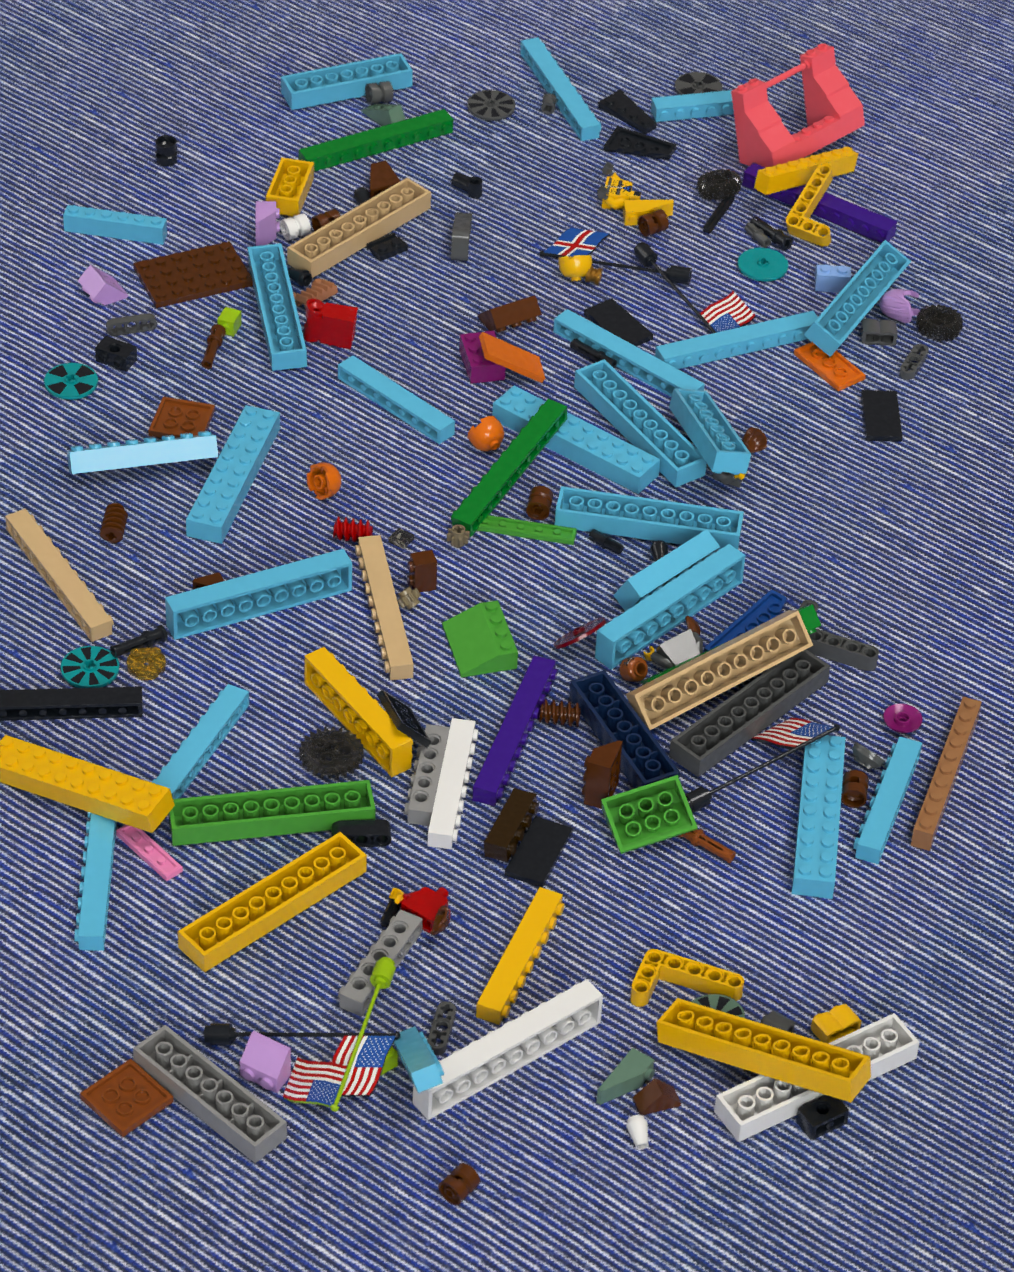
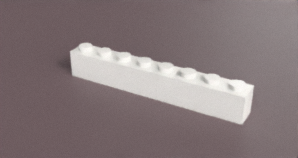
[428,718,478,849]

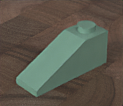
[362,104,406,126]
[596,1048,655,1105]

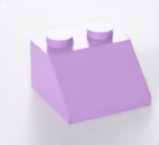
[256,201,280,246]
[78,265,129,305]
[240,1031,291,1093]

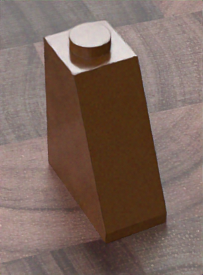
[370,161,400,199]

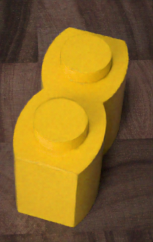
[810,1004,862,1044]

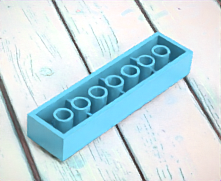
[281,53,413,110]
[669,388,751,475]
[67,431,218,474]

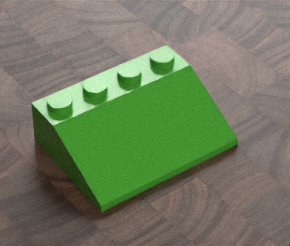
[442,600,518,678]
[601,775,698,854]

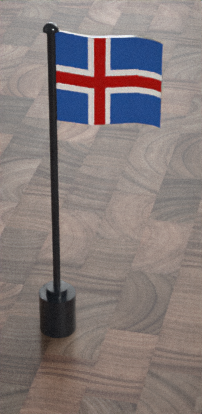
[539,228,692,285]

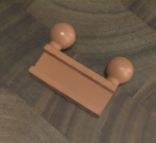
[293,278,338,309]

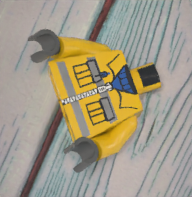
[597,162,641,210]

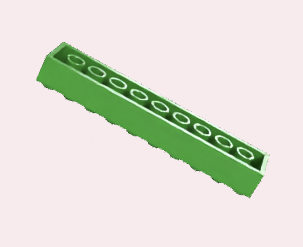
[168,780,376,846]

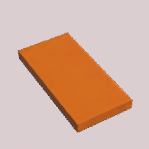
[479,332,545,383]
[794,342,866,392]

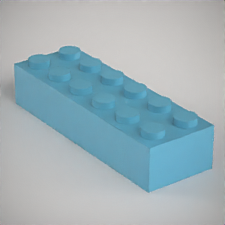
[613,529,720,611]

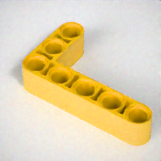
[786,163,833,247]
[630,949,744,1007]

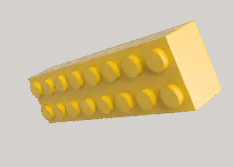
[304,647,413,777]

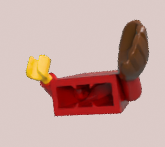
[388,887,451,935]

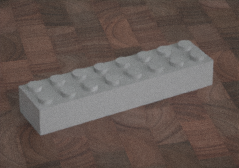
[133,1025,287,1163]

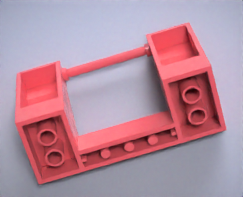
[731,43,865,167]

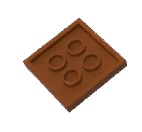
[148,397,215,438]
[80,1059,174,1137]

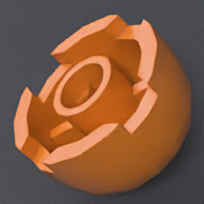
[467,416,504,452]
[306,462,341,500]

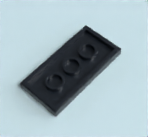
[584,298,653,346]
[861,390,903,442]
[377,690,431,748]
[505,816,573,888]

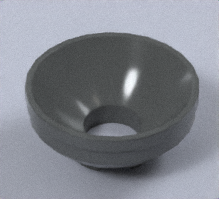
[852,741,886,770]

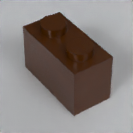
[407,550,437,593]

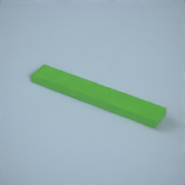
[477,515,577,545]

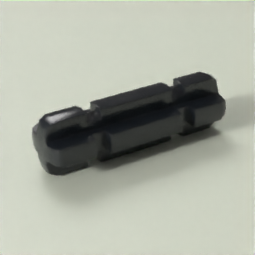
[380,899,401,927]

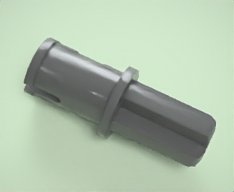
[744,222,771,248]

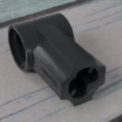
[451,172,482,199]

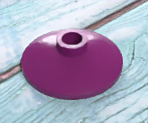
[883,704,923,733]

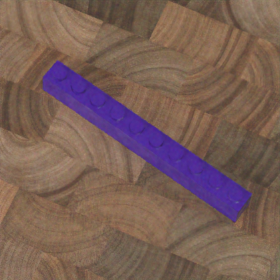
[742,163,897,243]
[472,655,558,806]

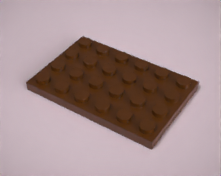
[133,241,253,308]

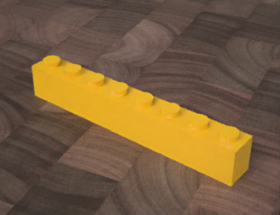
[754,146,858,195]
[476,887,565,1025]

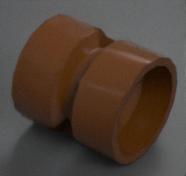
[312,209,341,231]
[637,209,669,237]
[526,486,553,520]
[841,770,869,808]
[438,1163,480,1205]

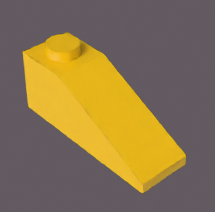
[623,200,674,226]

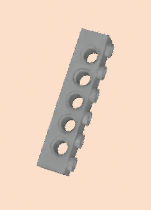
[404,724,450,826]
[338,909,423,1017]

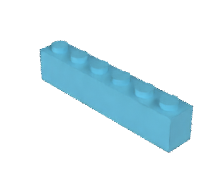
[651,90,734,122]
[63,205,167,245]
[394,1026,444,1093]

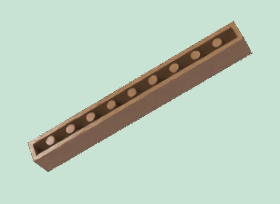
[910,697,982,851]

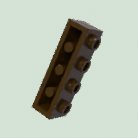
[484,788,539,862]

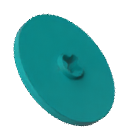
[738,248,788,281]

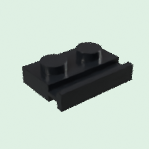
[366,233,408,262]

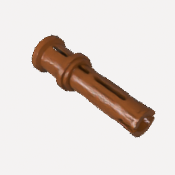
[678,829,736,863]

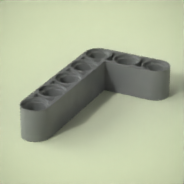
[799,600,879,671]

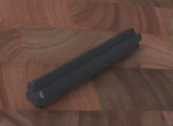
[703,192,735,234]

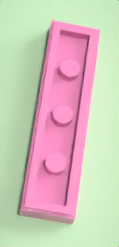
[116,825,183,882]

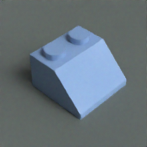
[815,264,851,293]

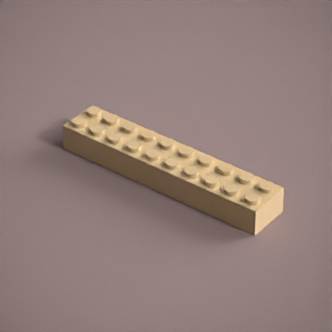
[287,177,431,278]
[626,610,813,730]

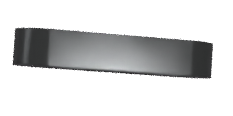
[106,313,157,336]
[899,344,929,380]
[427,1001,456,1055]

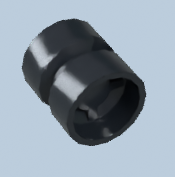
[155,135,177,167]

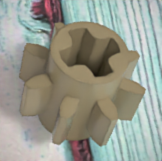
[447,525,470,548]
[397,586,421,610]

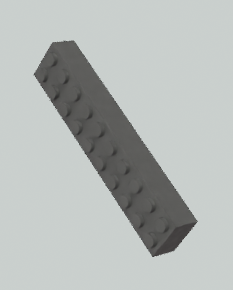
[669,650,830,777]

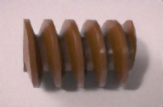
[99,503,128,543]
[539,699,581,727]

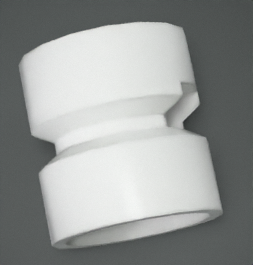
[280,213,311,241]

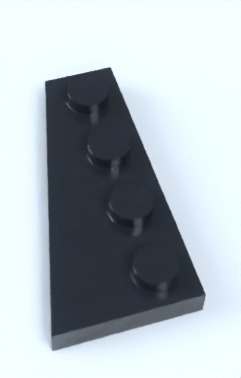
[598,90,657,135]
[604,126,676,160]

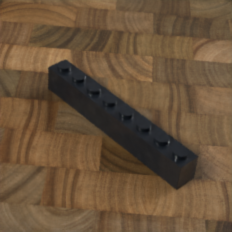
[0,686,143,721]

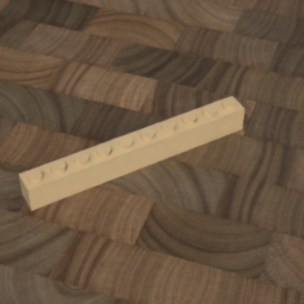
[5,508,114,642]
[355,535,414,680]

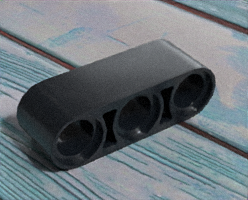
[331,819,391,847]

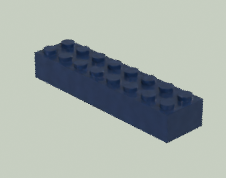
[569,670,680,789]

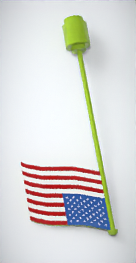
[283,957,396,1112]

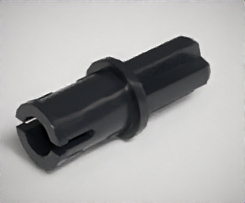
[588,529,624,554]

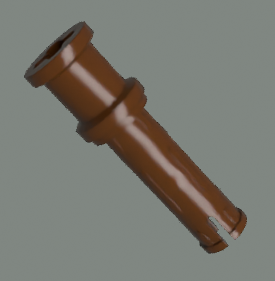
[201,324,226,369]

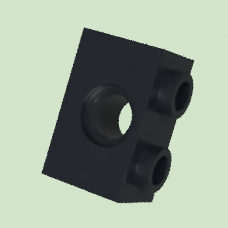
[95,336,137,372]
[796,1095,849,1140]

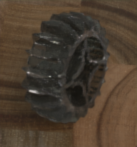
[697,169,741,201]
[916,304,963,342]

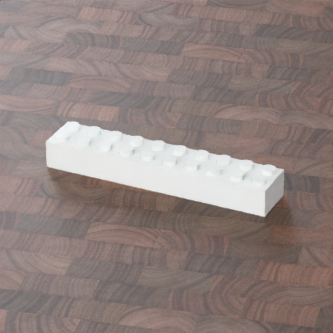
[413,979,603,1120]
[714,1013,920,1142]

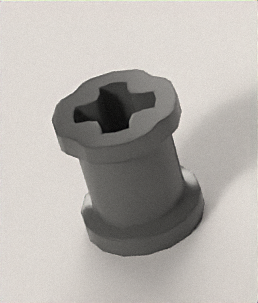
[541,93,556,114]

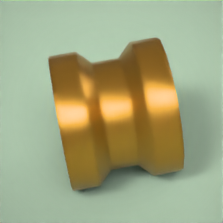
[585,266,603,285]

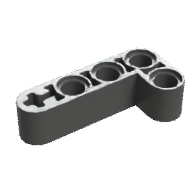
[451,212,472,261]

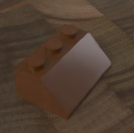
[477,295,542,333]
[582,740,623,809]

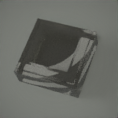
[388,528,414,550]

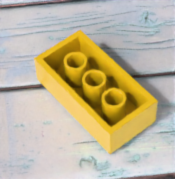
[266,158,314,217]

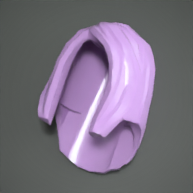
[879,289,920,323]

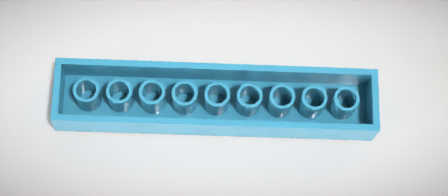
[804,240,911,357]
[247,243,307,371]
[574,359,707,487]
[492,385,660,494]
[186,405,280,544]
[555,486,744,550]
[595,544,746,670]
[165,549,352,640]
[792,735,846,899]

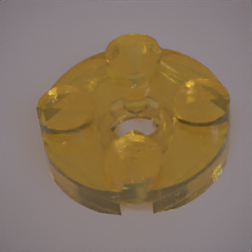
[127,647,166,680]

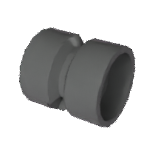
[365,81,394,104]

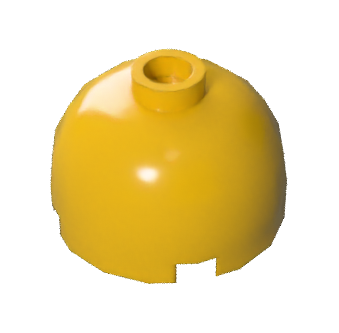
[558,255,592,281]

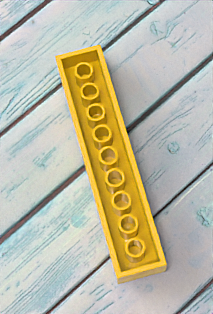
[0,735,175,833]
[178,832,367,972]
[656,998,871,1103]

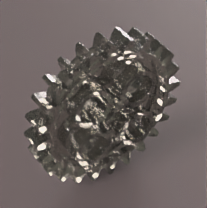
[299,727,364,779]

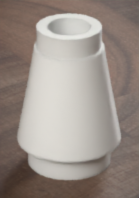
[626,1115,649,1150]

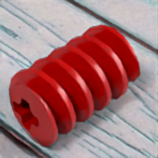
[333,516,373,542]

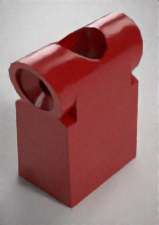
[303,299,358,350]

